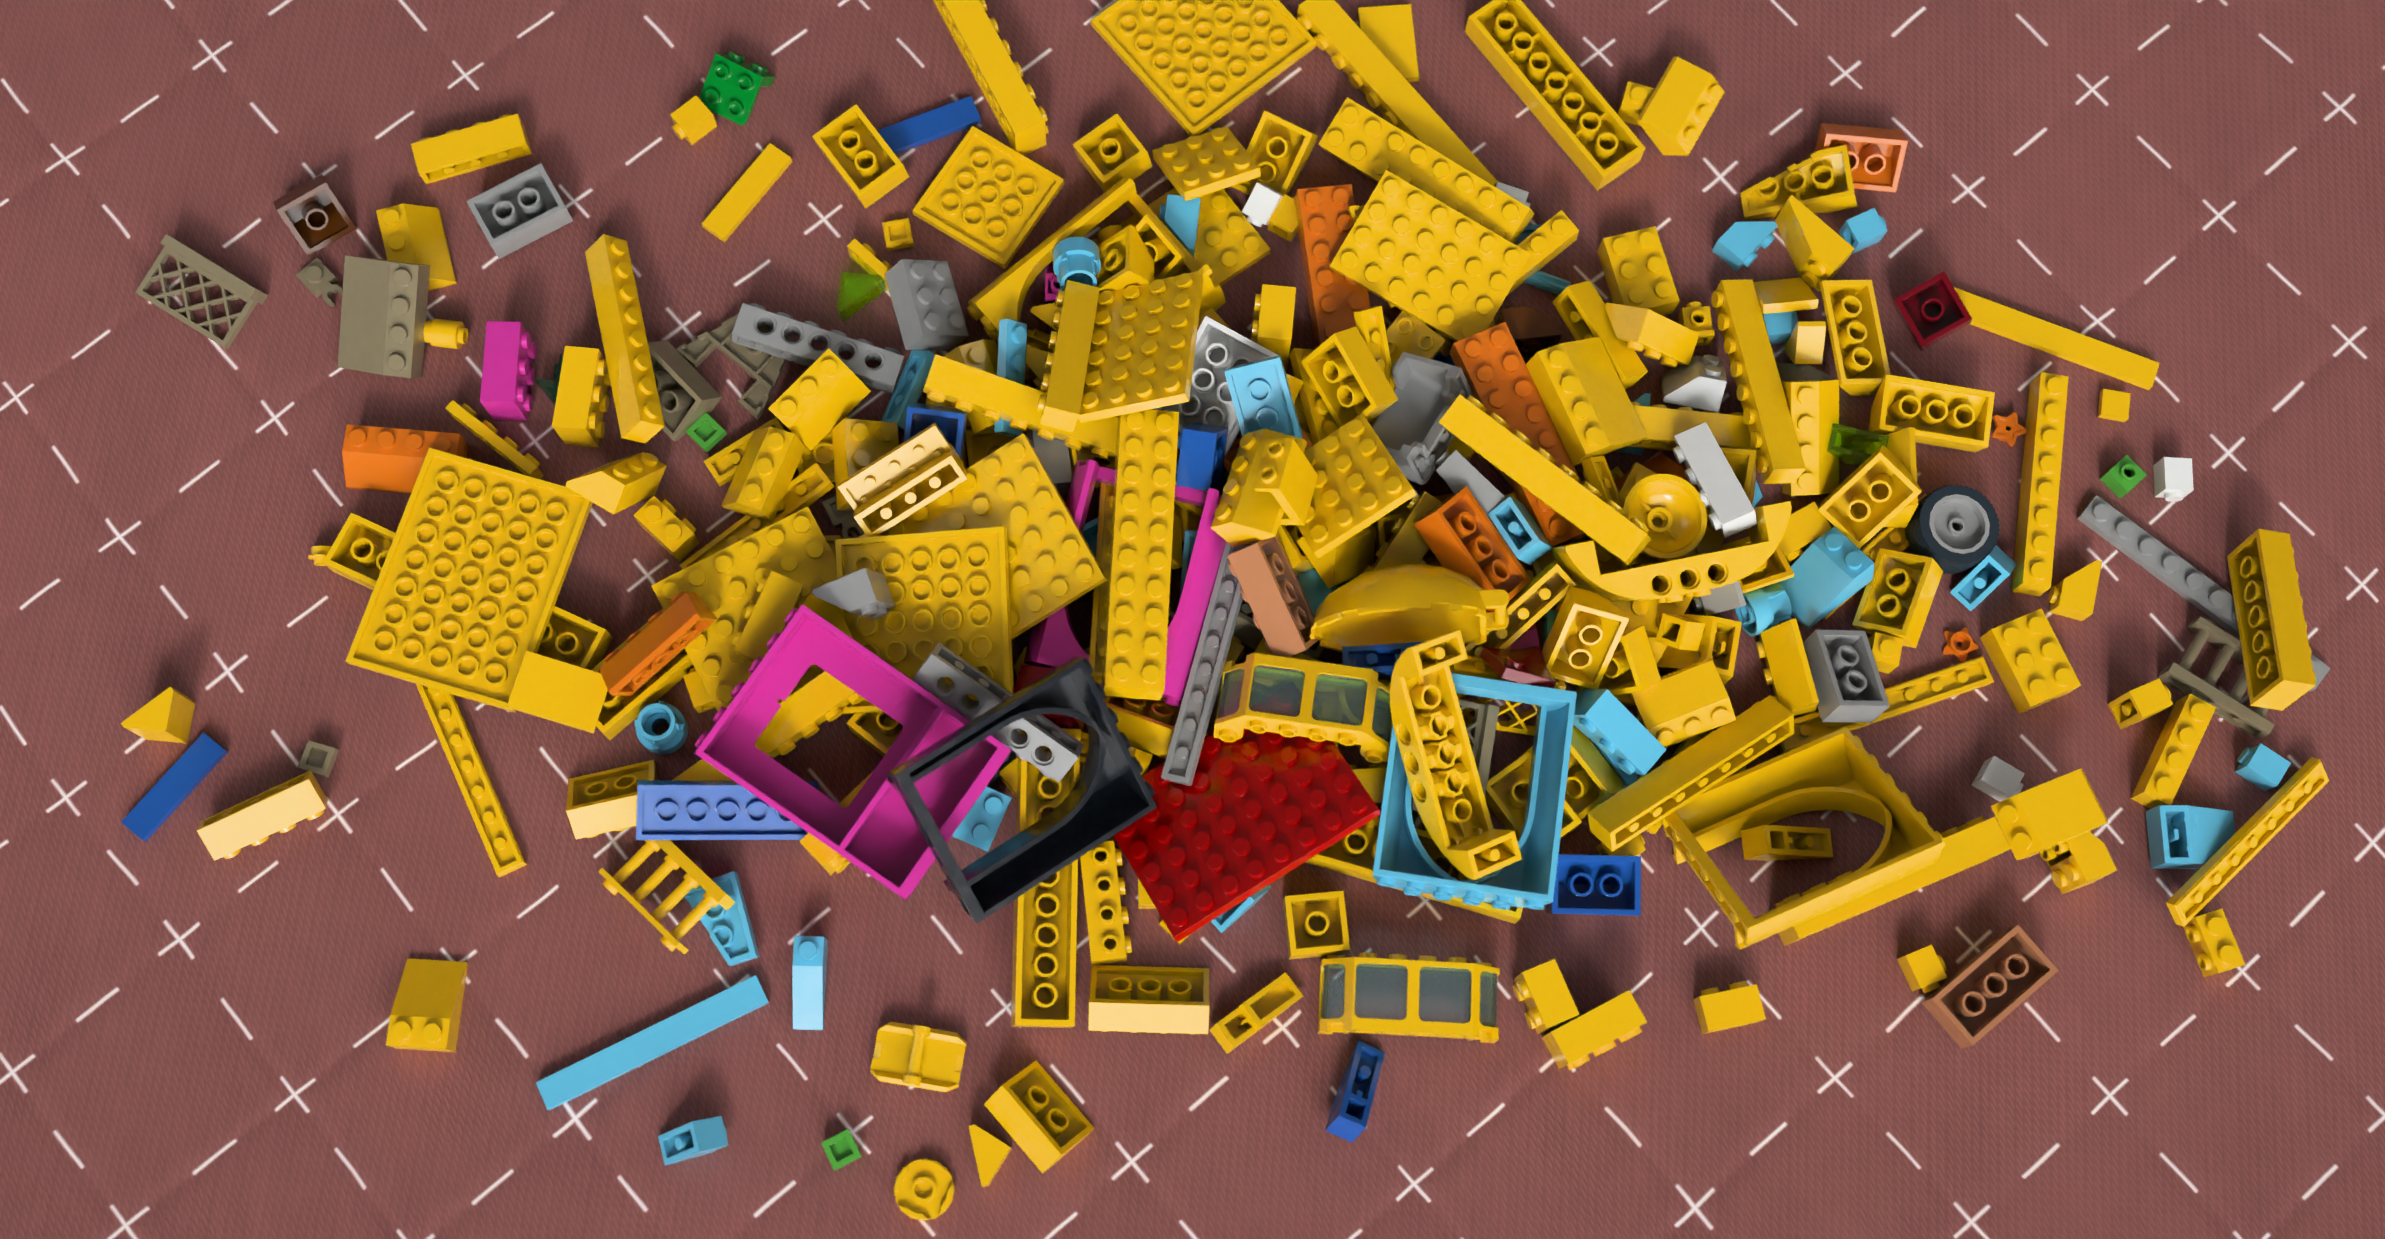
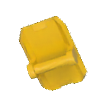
[870,1022,967,1092]

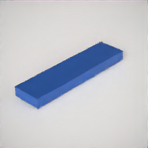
[877,96,981,155]
[121,732,228,842]

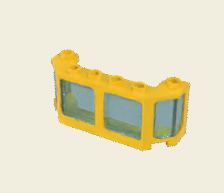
[1214,653,1393,763]
[1317,952,1500,1043]

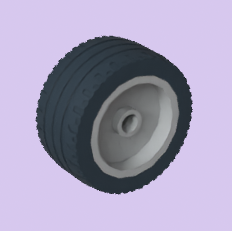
[1905,485,2000,574]

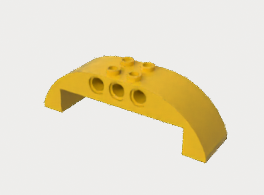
[1552,501,1792,603]
[1390,630,1522,880]

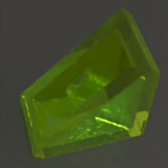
[836,272,886,322]
[1827,423,1889,464]

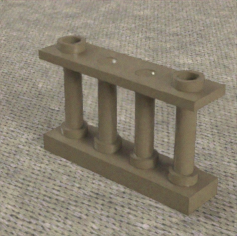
[2157,616,2275,740]

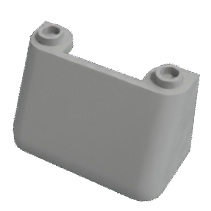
[1372,352,1473,485]

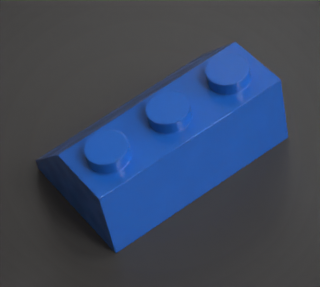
[1546,854,1641,916]

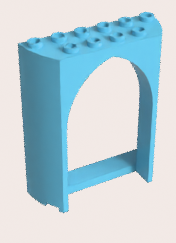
[1373,673,1577,910]

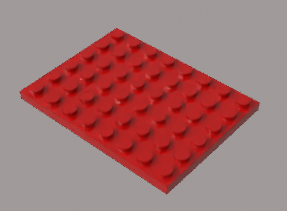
[1113,683,1381,942]

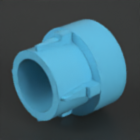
[1052,237,1101,291]
[1735,583,1792,636]
[634,701,688,755]

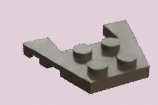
[676,314,794,419]

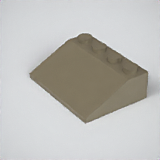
[338,255,430,378]

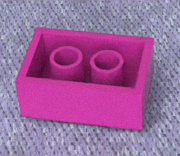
[480,321,537,421]

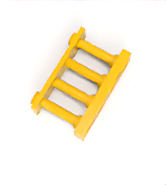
[598,840,735,955]

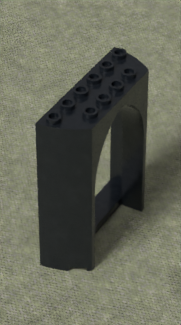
[886,657,1157,924]

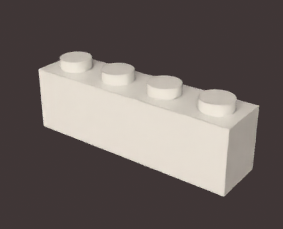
[1673,422,1757,538]

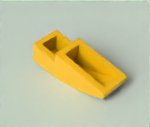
[1210,972,1303,1054]

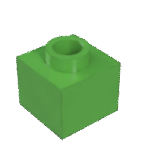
[2100,455,2147,499]

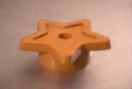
[1991,412,2027,447]
[1942,627,1979,663]

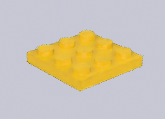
[1152,126,1261,201]

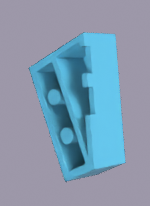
[1573,689,1667,775]

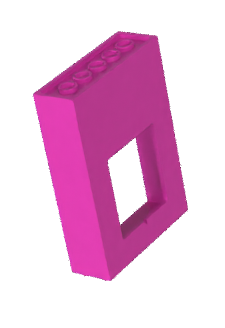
[695,604,1011,900]

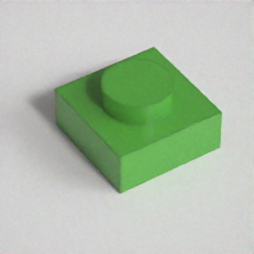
[686,412,727,453]
[821,1129,863,1171]

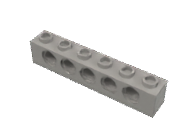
[732,303,904,394]
[912,642,1084,782]

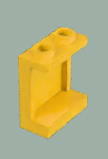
[1253,438,1318,526]

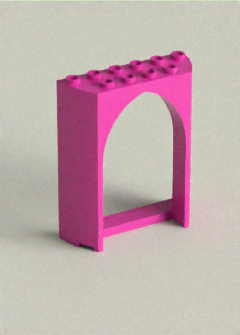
[1024,459,1226,707]

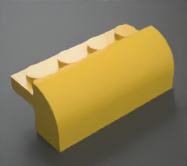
[838,423,968,537]

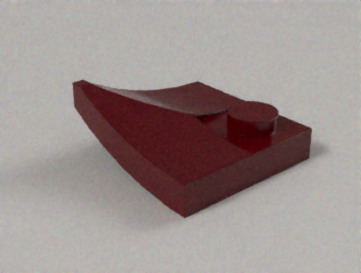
[1480,646,1557,688]

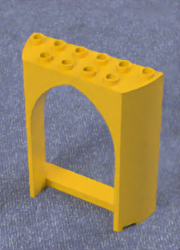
[966,177,1226,392]
[1662,727,1945,950]

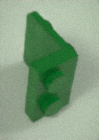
[699,50,775,125]

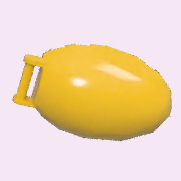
[1309,563,1509,652]

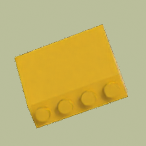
[1526,337,1647,466]

